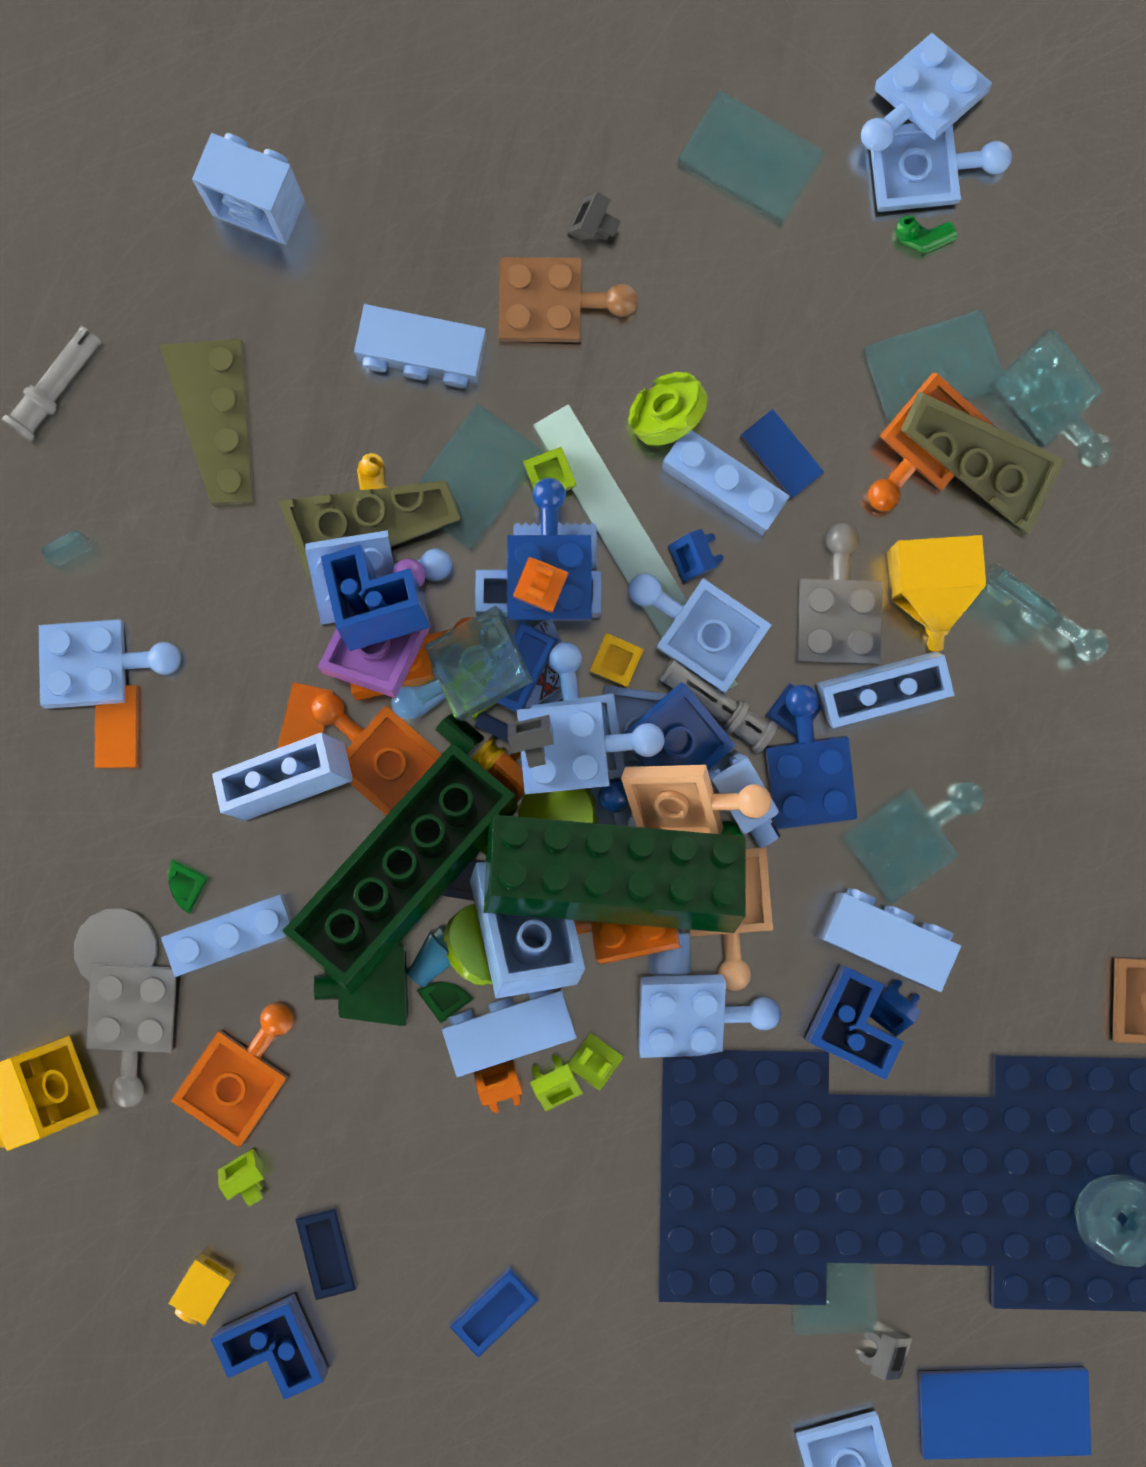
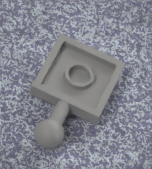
[797,523,883,664]
[86,963,176,1108]

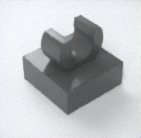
[567,192,621,241]
[508,715,554,768]
[858,1332,912,1380]

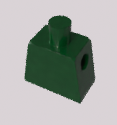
[314,944,409,1026]

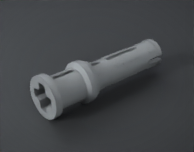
[1,326,102,442]
[658,659,778,754]

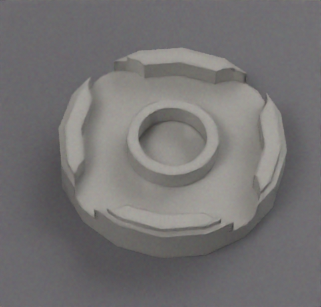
[74,908,158,982]

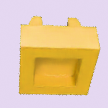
[589,633,644,688]

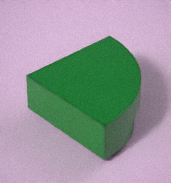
[168,859,211,914]
[416,981,474,1024]

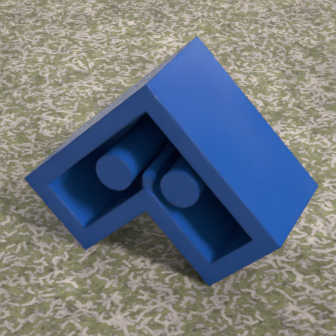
[321,544,431,651]
[805,964,904,1080]
[211,1294,328,1400]

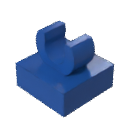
[668,529,724,583]
[870,980,922,1037]

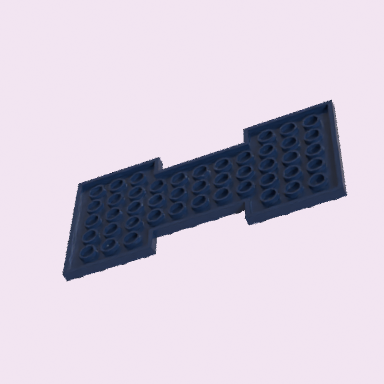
[658,1049,1146,1312]

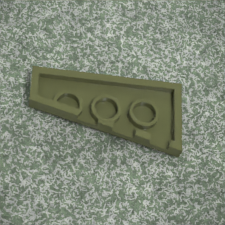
[159,339,254,506]
[901,392,1065,535]
[278,480,462,578]

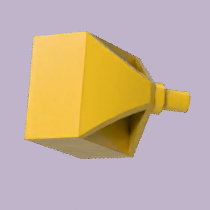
[886,535,986,652]
[0,1035,99,1151]

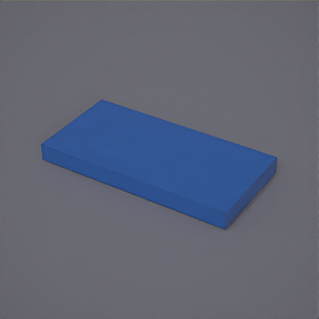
[919,1367,1091,1460]

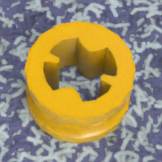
[471,736,508,772]

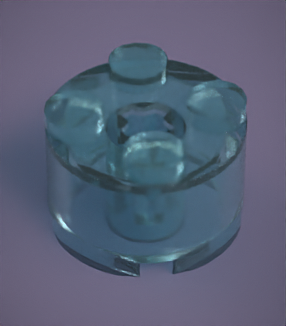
[1075,1174,1146,1267]

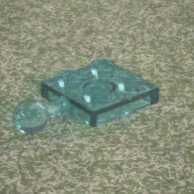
[989,329,1113,466]
[985,561,1108,662]
[391,606,533,721]
[842,781,984,904]

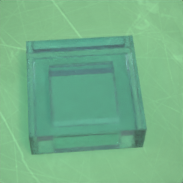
[41,530,93,568]

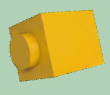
[168,1253,237,1325]

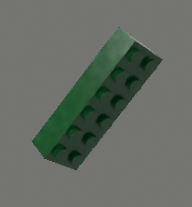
[282,743,518,995]
[483,814,746,933]

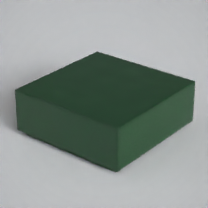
[435,712,484,755]

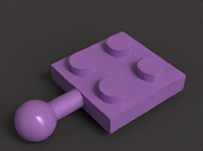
[318,558,429,698]

